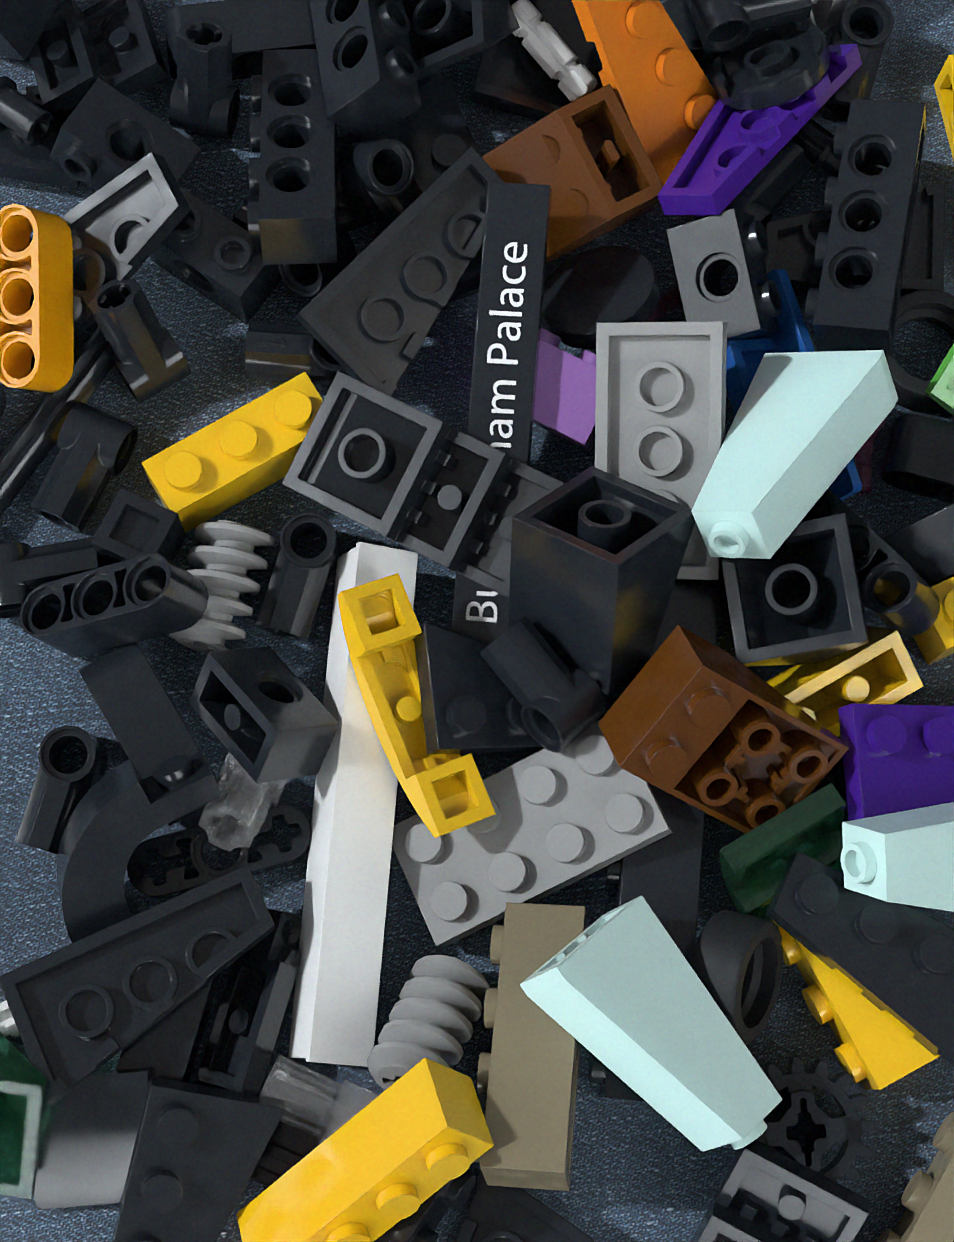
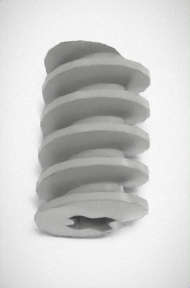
[168,520,275,654]
[367,955,490,1090]

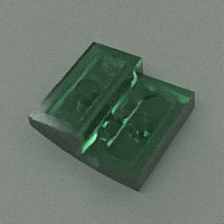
[719,783,846,919]

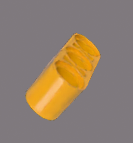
[0,204,74,393]

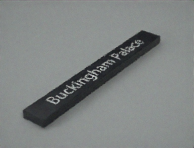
[451,182,552,645]

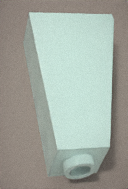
[691,350,898,559]
[841,802,954,912]
[520,895,782,1152]

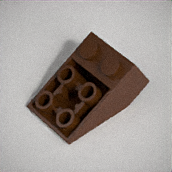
[482,84,663,264]
[598,624,849,844]

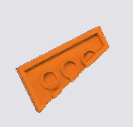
[572,0,719,186]

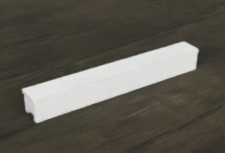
[288,542,418,1067]

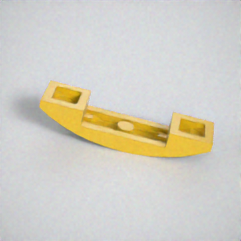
[338,573,496,838]

